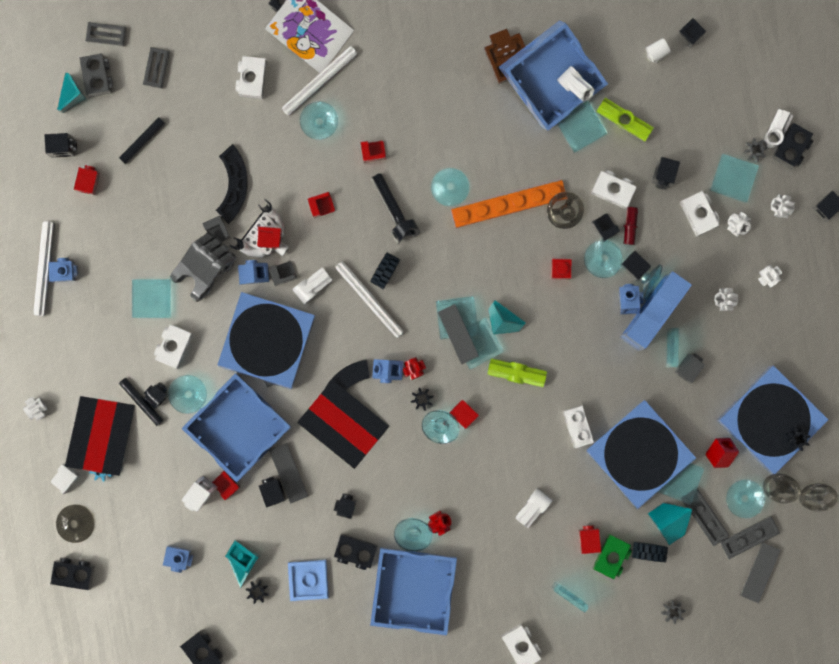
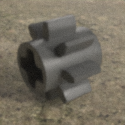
[743,138,768,162]
[661,600,686,624]

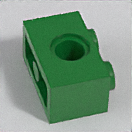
[592,534,632,580]

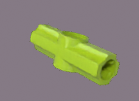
[596,98,654,142]
[487,359,547,387]

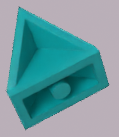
[57,72,86,113]
[488,300,526,335]
[647,503,693,545]
[225,540,260,588]

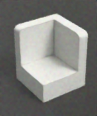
[51,464,80,494]

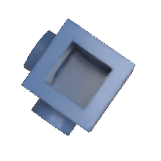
[48,258,78,283]
[238,260,269,285]
[619,284,643,315]
[373,359,403,383]
[163,545,193,573]

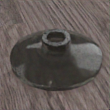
[56,504,94,543]

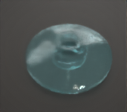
[300,101,338,140]
[431,168,469,206]
[584,240,622,278]
[641,264,663,300]
[168,375,207,414]
[422,410,460,444]
[726,480,765,518]
[394,518,432,551]

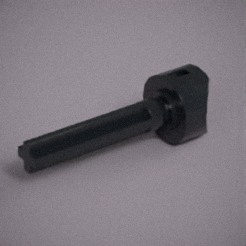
[371,173,421,244]

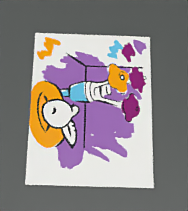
[265,0,354,73]

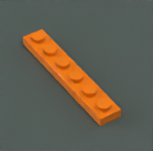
[451,180,567,228]

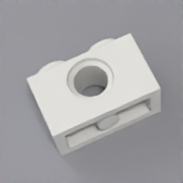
[236,56,267,99]
[591,170,636,209]
[680,191,720,237]
[154,324,193,369]
[563,406,594,448]
[182,476,217,512]
[501,624,542,664]

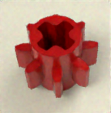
[403,357,426,380]
[428,510,452,536]

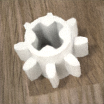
[771,194,795,218]
[727,212,751,237]
[758,264,782,288]
[714,288,738,311]
[23,397,47,420]

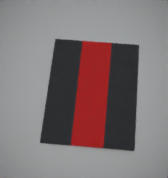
[297,380,389,469]
[65,396,135,476]

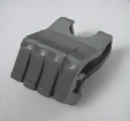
[170,232,236,302]

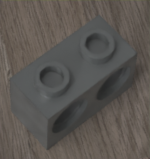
[79,53,114,98]

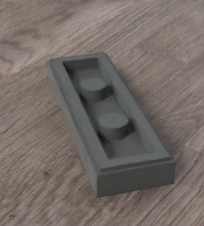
[438,304,479,364]
[269,443,308,504]
[681,488,730,546]
[720,516,780,559]
[740,542,780,603]

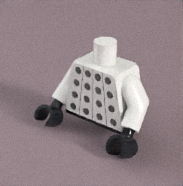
[230,199,289,258]

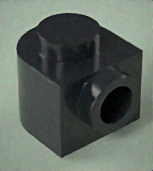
[144,382,169,409]
[334,493,357,519]

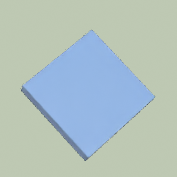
[288,560,329,601]

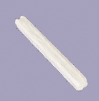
[282,46,357,115]
[34,221,54,316]
[336,261,404,338]

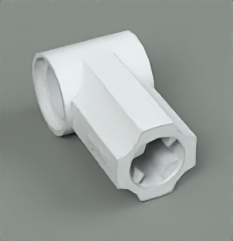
[645,38,671,63]
[557,66,595,102]
[763,109,793,148]
[292,268,333,305]
[515,488,552,528]

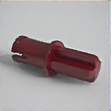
[623,207,638,245]

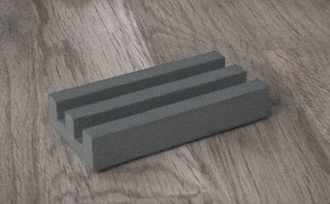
[85,22,126,46]
[143,47,170,89]

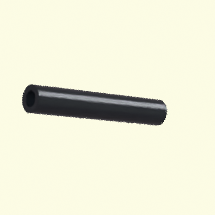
[119,117,165,164]
[118,378,164,427]

